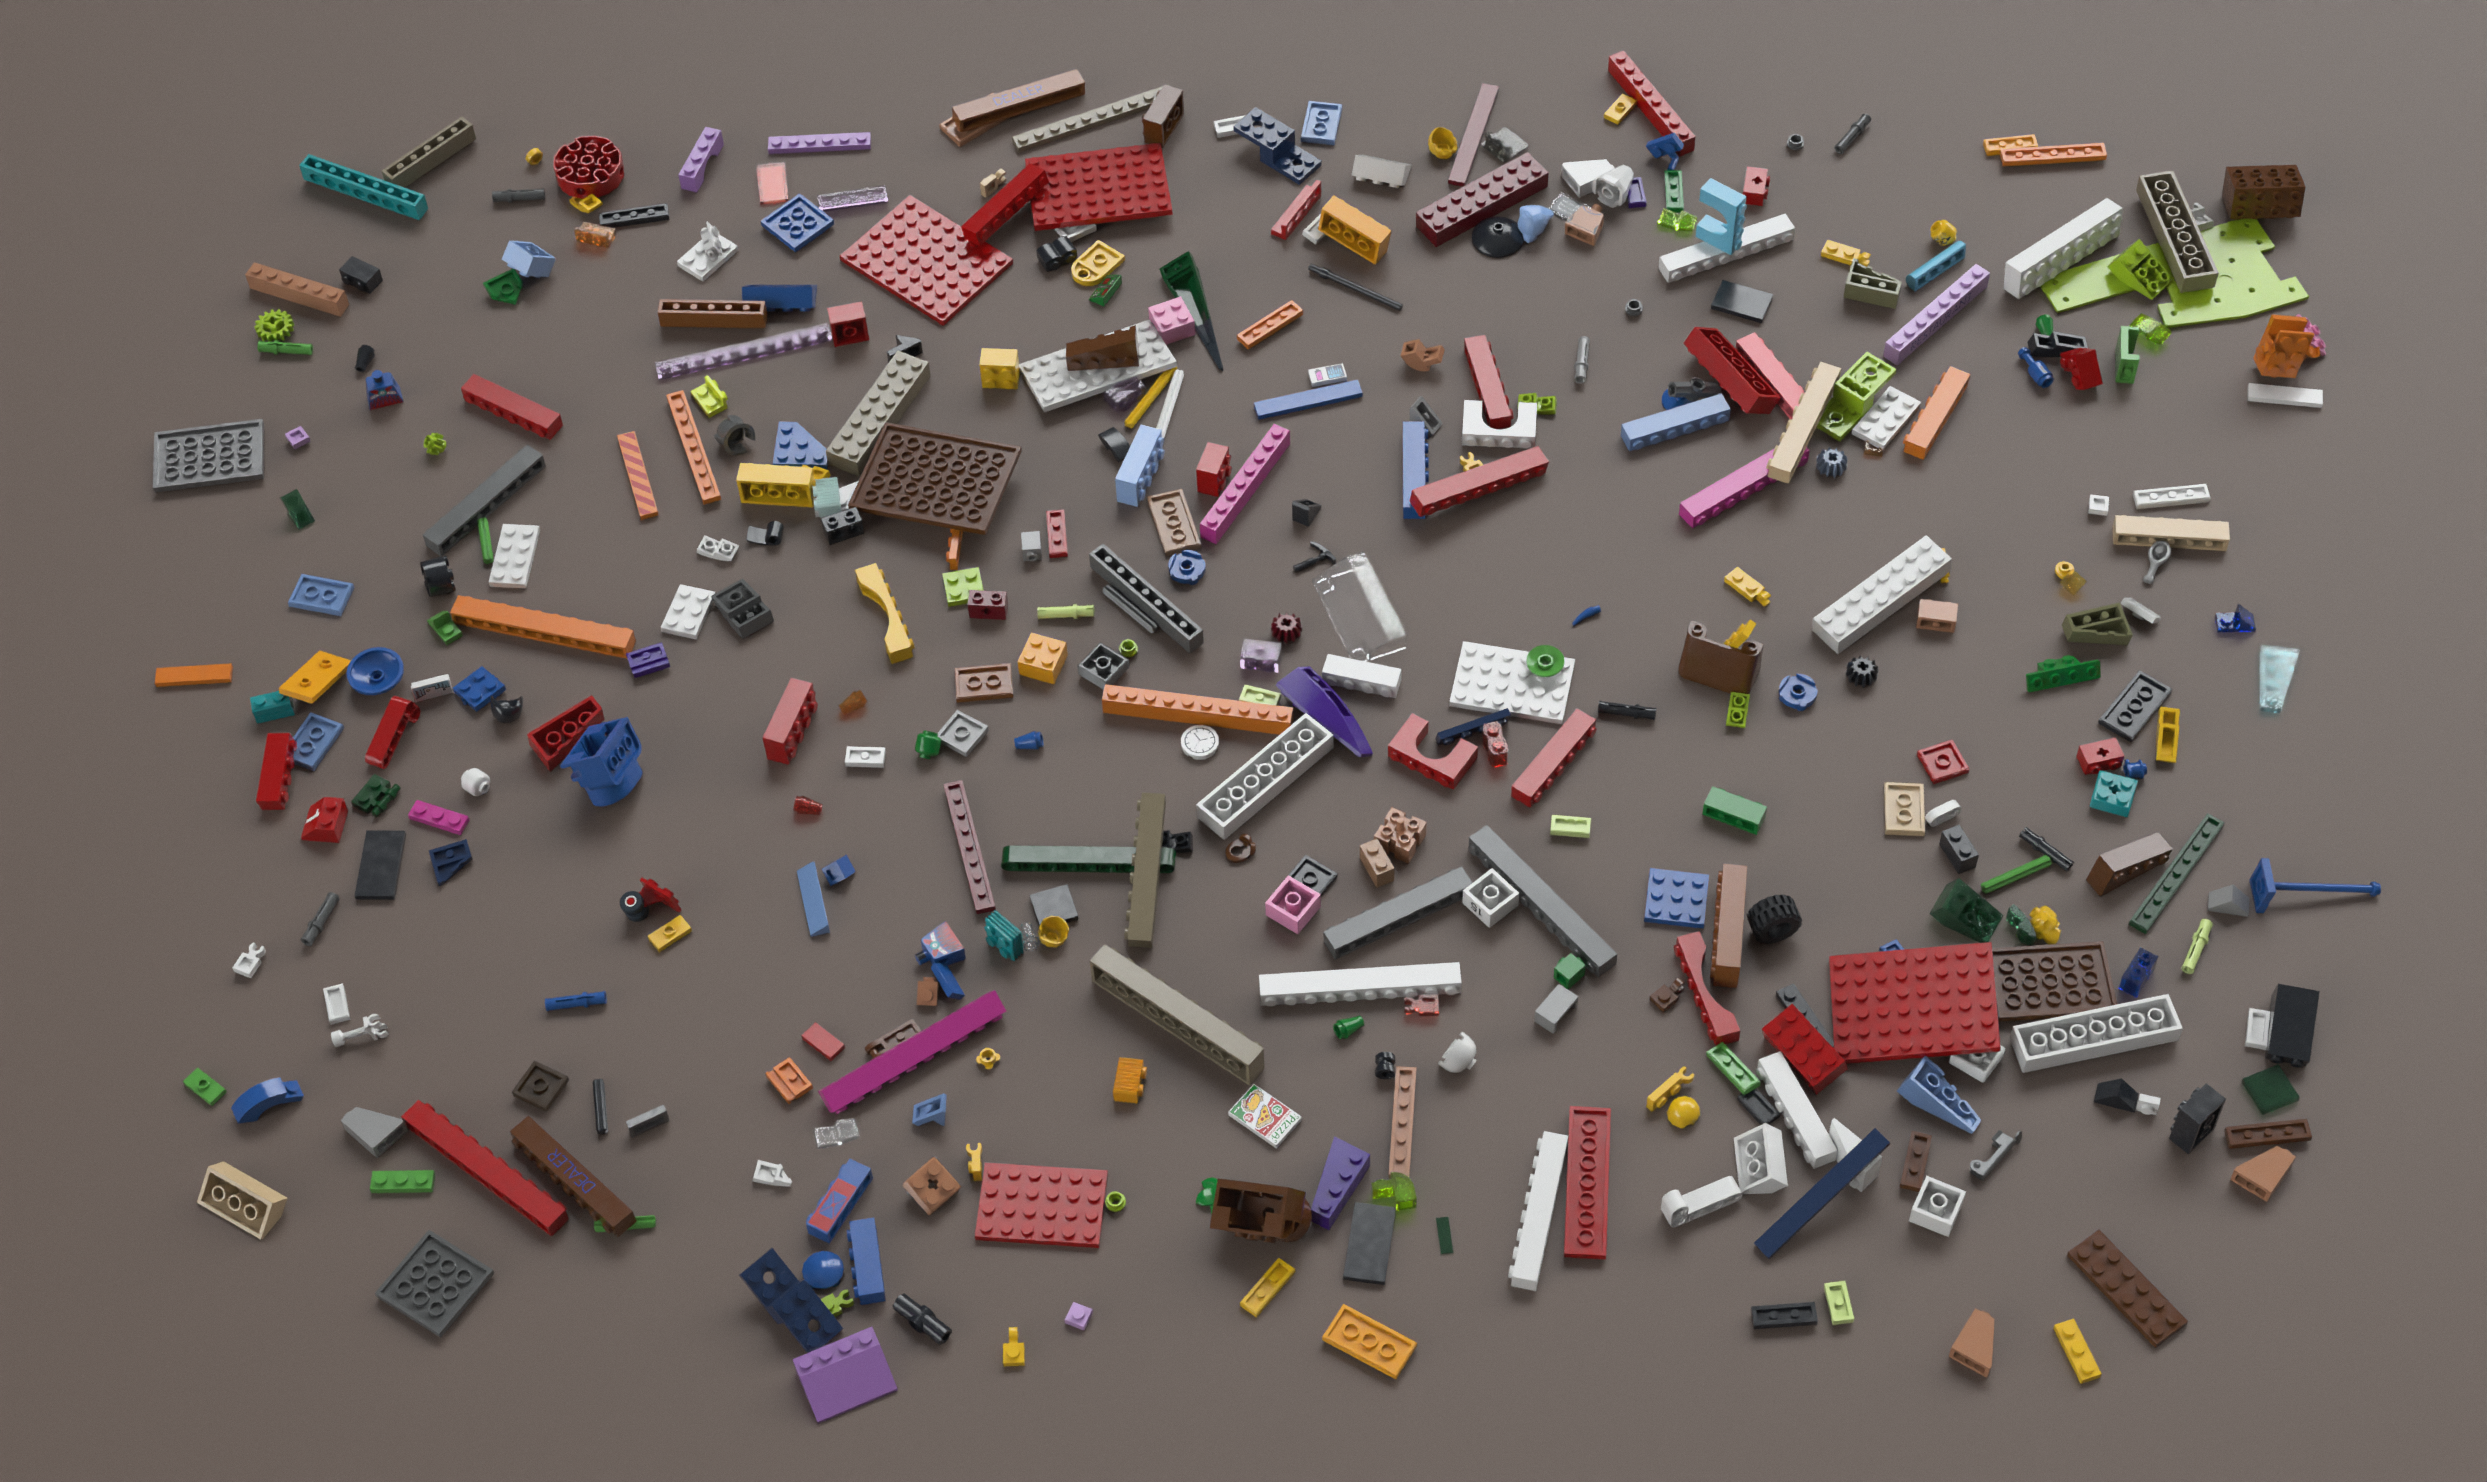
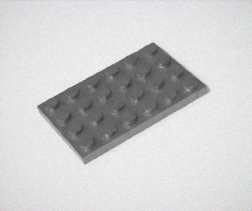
[153,419,264,492]

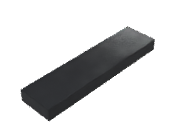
[599,203,670,230]

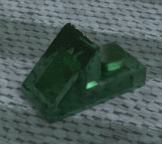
[280,489,315,530]

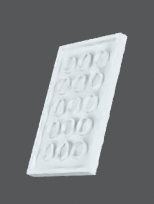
[1449,641,1575,724]

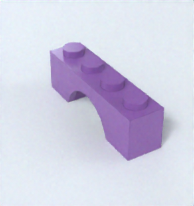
[678,127,724,192]

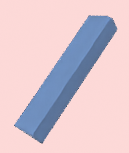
[797,861,830,937]

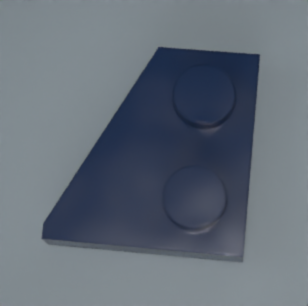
[428,839,472,886]

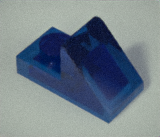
[2215,604,2256,632]

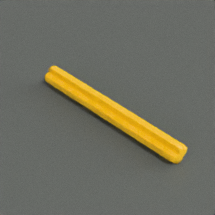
[1124,367,1177,429]

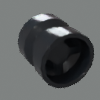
[1375,1052,1395,1079]

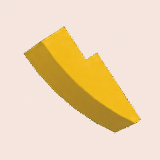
[2156,707,2180,763]

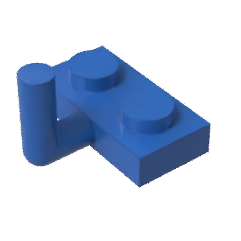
[1646,133,1684,170]

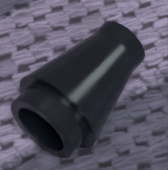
[355,345,375,372]

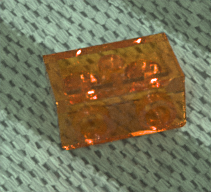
[574,222,617,248]

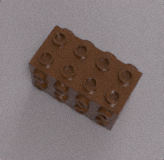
[2222,165,2306,220]

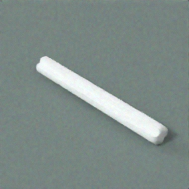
[1156,369,1184,438]

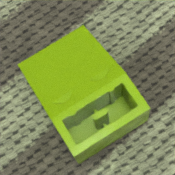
[2107,239,2174,300]

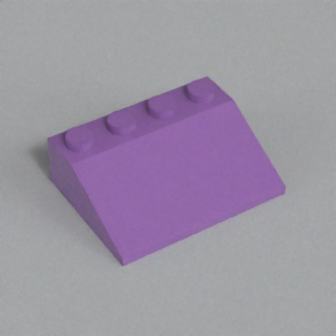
[793,1327,898,1424]

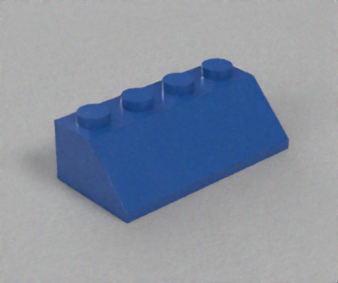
[742,285,817,311]

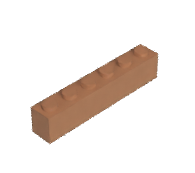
[245,262,349,317]

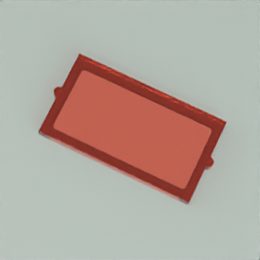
[757,162,789,205]

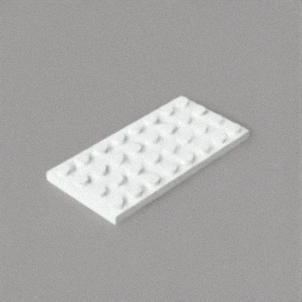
[1019,320,1177,413]

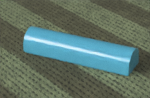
[1906,241,1966,291]

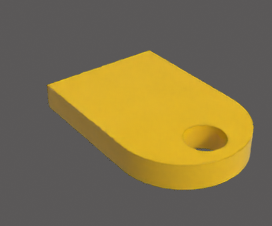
[1071,240,1125,286]

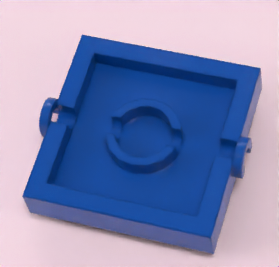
[453,666,506,712]

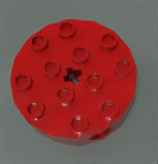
[553,135,624,199]

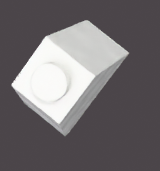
[1561,159,1615,198]

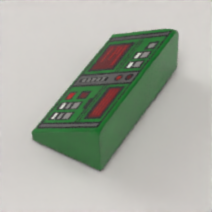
[1089,275,1122,306]

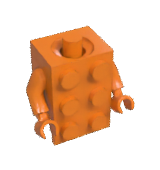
[2253,315,2320,378]

